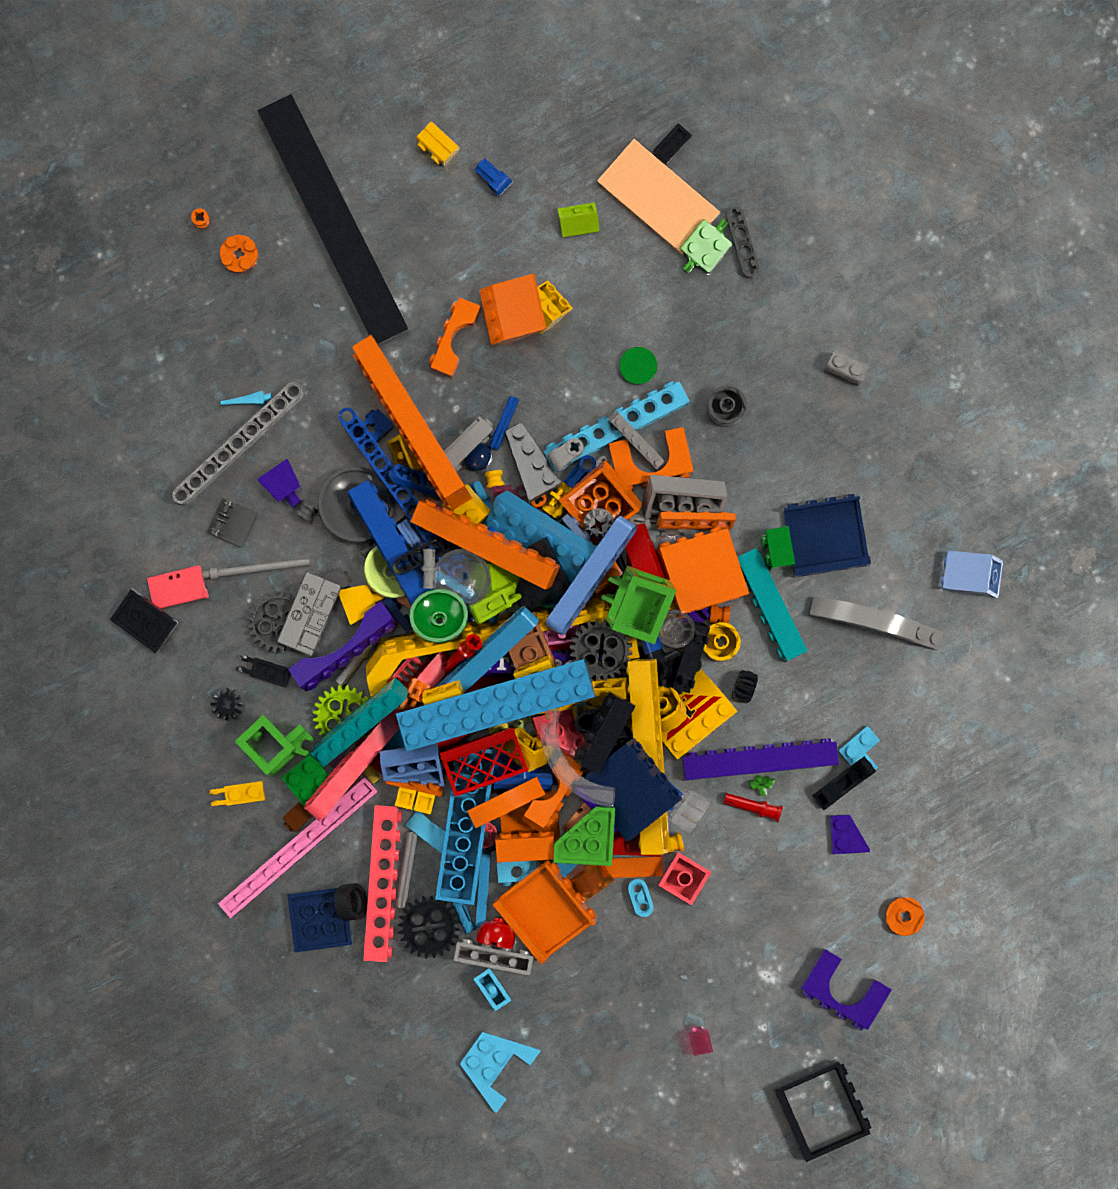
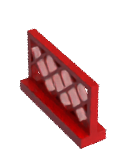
[439,726,528,797]

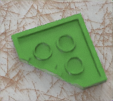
[554,806,615,866]

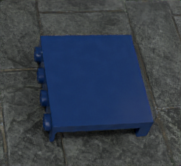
[783,494,871,578]
[580,738,682,842]

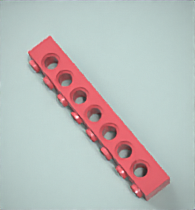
[363,805,402,962]

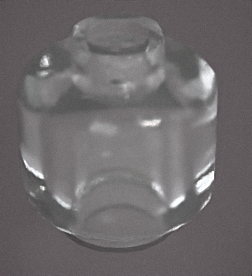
[656,529,684,549]

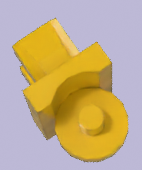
[542,482,571,520]

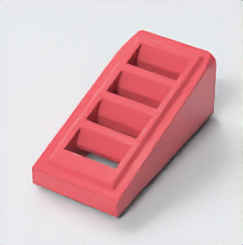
[388,657,423,686]

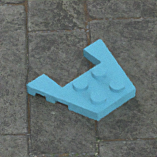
[460,1032,540,1113]

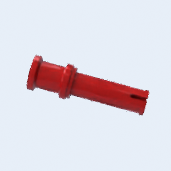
[443,634,482,673]
[724,793,783,823]

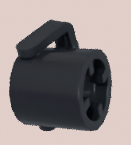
[571,702,601,737]

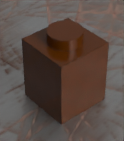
[282,802,313,832]

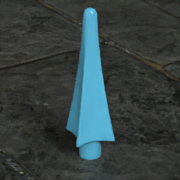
[220,391,272,405]

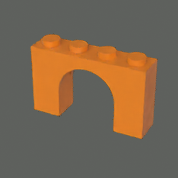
[608,427,694,491]

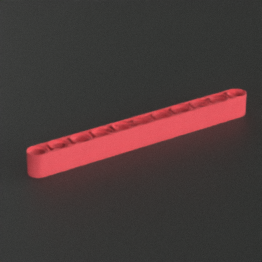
[304,651,450,821]

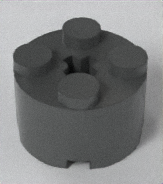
[707,385,747,427]

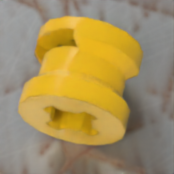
[484,470,505,489]
[669,832,684,854]

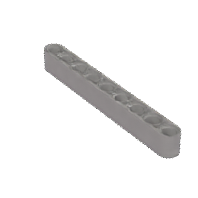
[172,382,303,506]

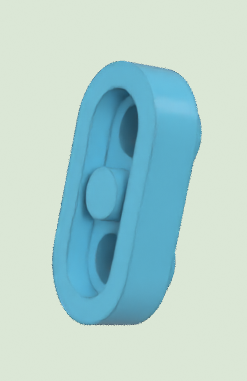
[628,879,653,917]

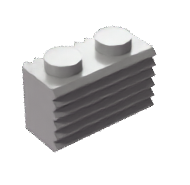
[825,350,869,386]

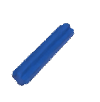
[489,396,519,450]

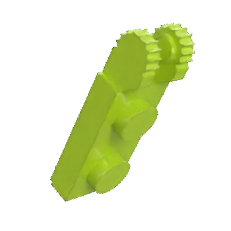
[469,582,521,624]

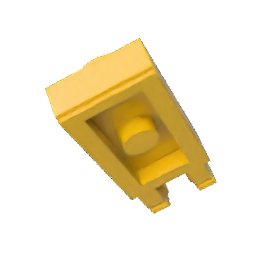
[209,781,265,807]

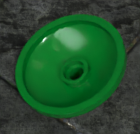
[410,589,468,643]

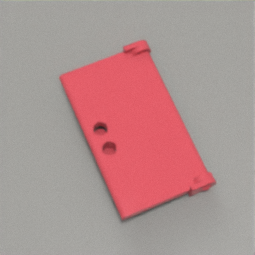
[147,565,209,609]

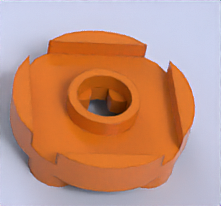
[220,235,258,273]
[886,897,925,936]

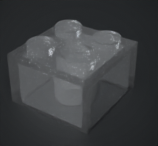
[669,789,712,835]

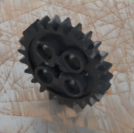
[397,896,460,959]

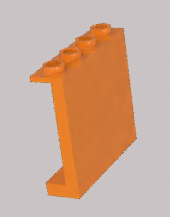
[656,527,749,617]
[492,860,597,964]

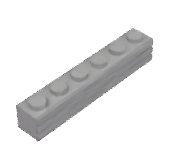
[608,411,666,470]

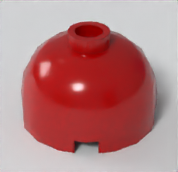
[476,917,515,949]

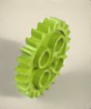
[313,684,369,744]

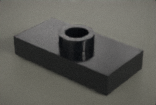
[653,123,692,164]

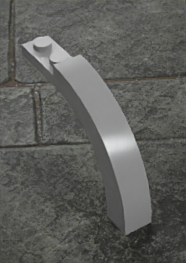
[809,596,943,650]

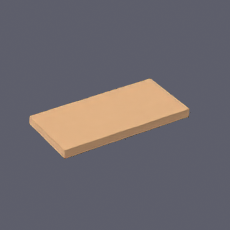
[597,139,720,256]

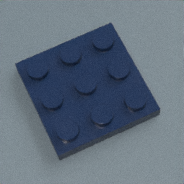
[287,888,353,953]

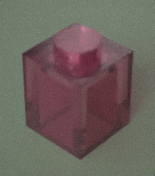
[688,1026,713,1056]

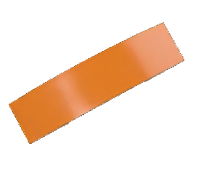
[467,777,545,828]

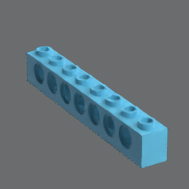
[543,381,690,473]

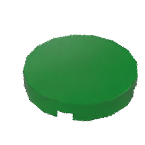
[620,347,657,385]

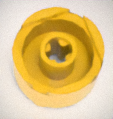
[703,622,741,662]
[659,686,687,732]

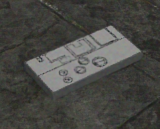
[277,571,342,657]

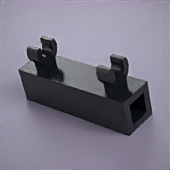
[666,619,710,694]

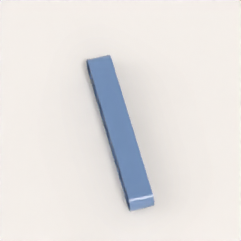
[545,516,637,636]

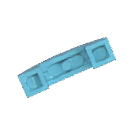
[406,811,445,854]

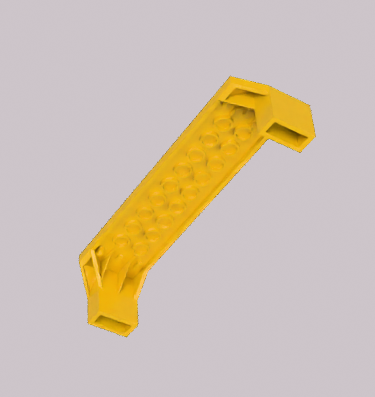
[366,595,640,697]

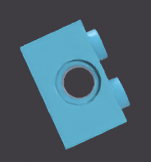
[497,860,536,887]
[474,968,512,1011]

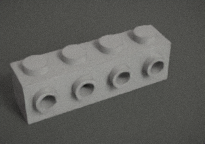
[454,938,534,976]

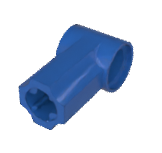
[474,158,513,196]
[563,455,596,488]

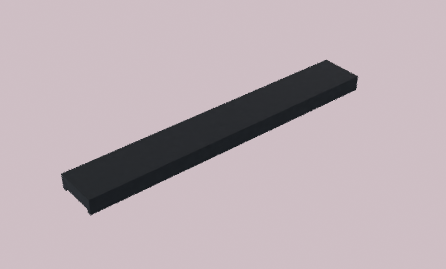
[257,94,409,345]

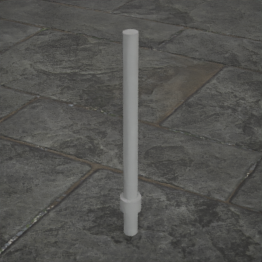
[202,558,310,580]

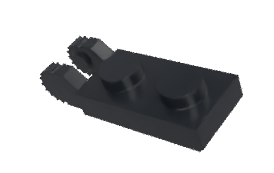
[236,654,291,687]

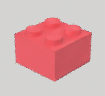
[658,852,711,906]

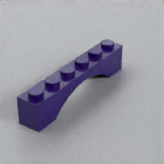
[288,601,399,692]

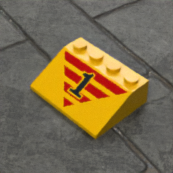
[662,669,737,761]

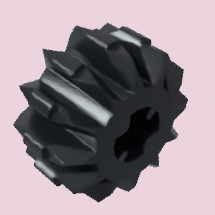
[732,670,758,703]
[210,688,244,721]

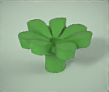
[749,775,774,796]

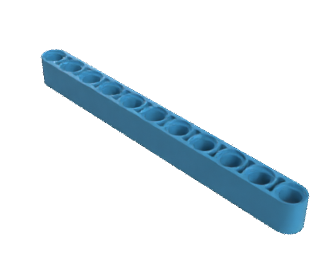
[382,606,539,751]

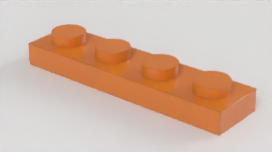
[657,511,736,530]

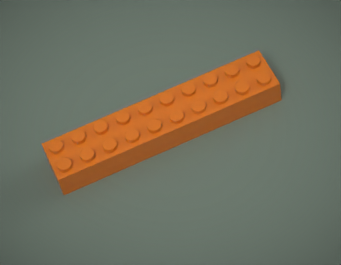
[352,335,472,510]

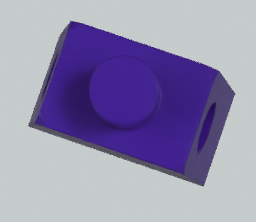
[257,459,302,508]

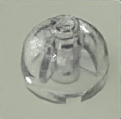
[658,609,695,649]

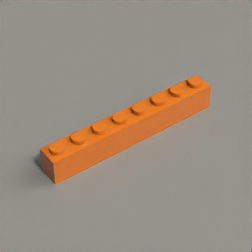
[411,498,560,590]

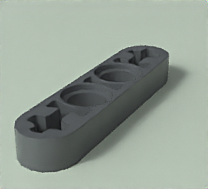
[726,206,759,279]

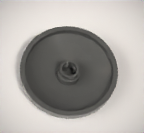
[318,467,395,543]

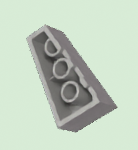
[642,475,727,519]

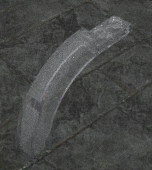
[541,707,616,807]

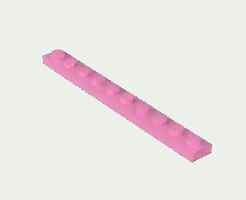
[218,777,378,918]

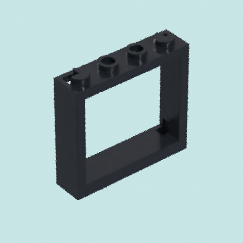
[774,1061,872,1162]

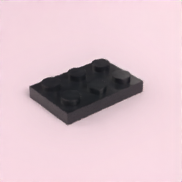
[110,588,179,654]

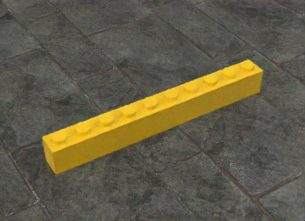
[626,659,670,855]

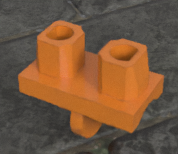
[397,677,431,712]

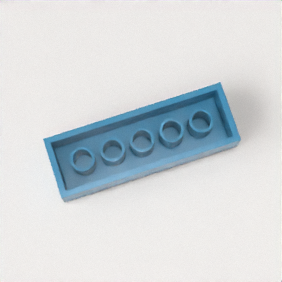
[485,490,597,584]

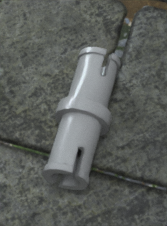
[422,548,437,589]

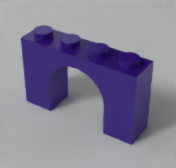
[800,949,892,1031]

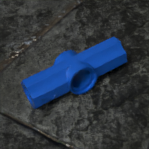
[493,771,552,790]

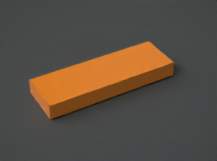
[605,857,663,878]

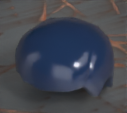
[463,442,493,471]

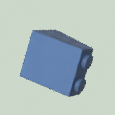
[941,550,1003,598]

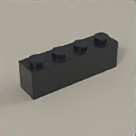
[573,691,635,774]

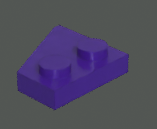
[830,815,870,854]

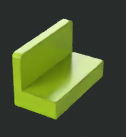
[558,202,600,237]

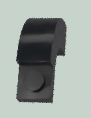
[812,756,876,810]

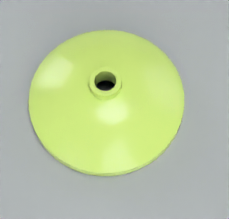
[364,546,419,598]

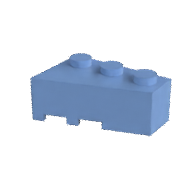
[380,743,445,787]

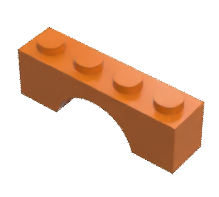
[429,297,481,379]
[522,753,583,832]

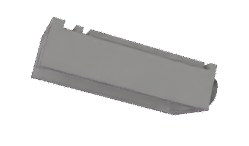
[444,416,494,472]

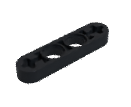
[393,536,458,575]

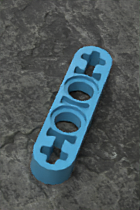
[475,853,491,928]

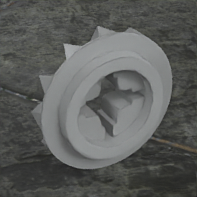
[583,508,614,539]

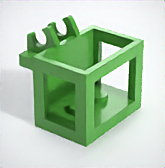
[601,566,676,644]
[235,715,314,778]

